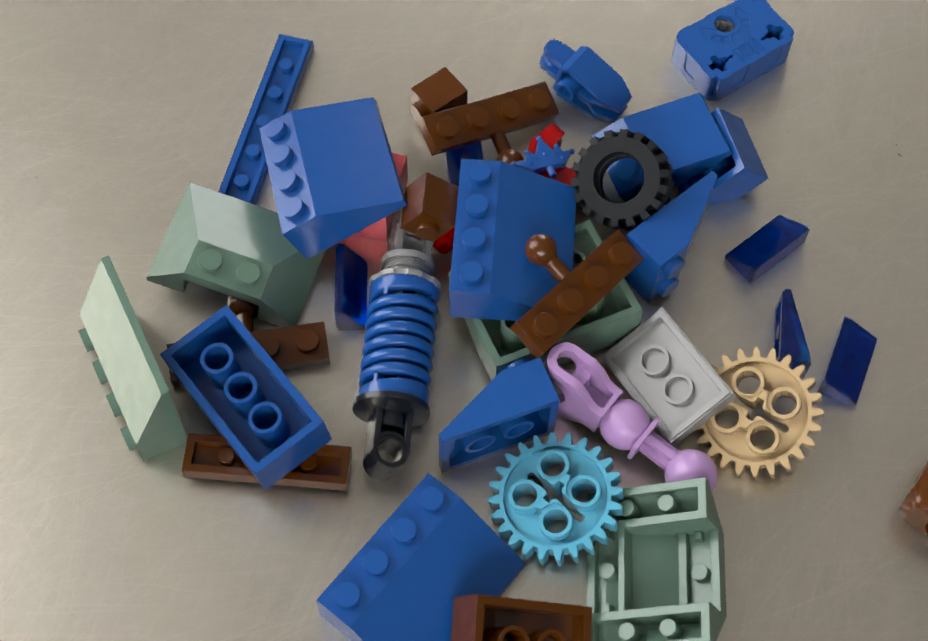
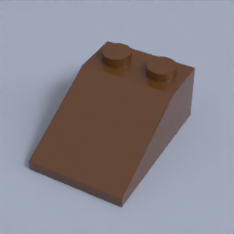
[451,594,592,641]

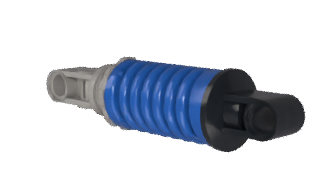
[352,208,442,481]

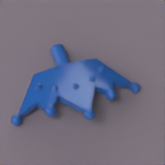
[511,136,575,179]

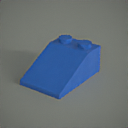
[591,93,733,202]
[624,171,718,303]
[439,357,560,473]

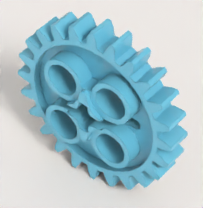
[488,432,624,567]

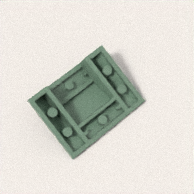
[147,182,326,327]
[587,477,727,641]

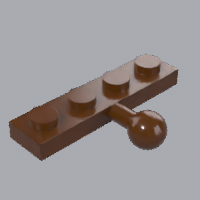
[418,81,560,164]
[510,229,643,358]
[167,296,330,386]
[181,433,352,491]

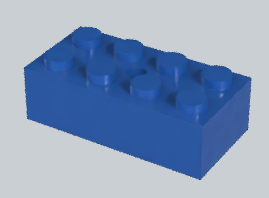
[160,305,332,491]

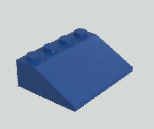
[259,97,407,259]
[449,159,576,321]
[316,473,526,641]

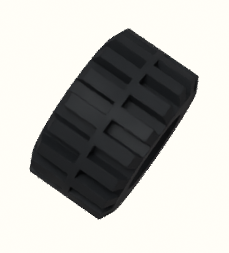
[571,129,675,230]

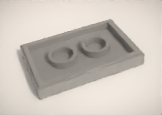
[601,307,736,447]

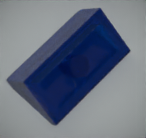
[725,215,810,283]
[334,244,368,330]
[817,317,877,407]

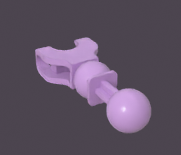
[545,342,718,492]

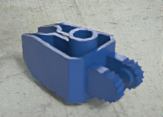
[539,39,632,122]

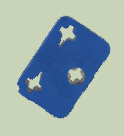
[672,0,794,101]

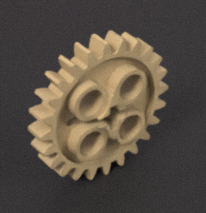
[694,346,824,480]

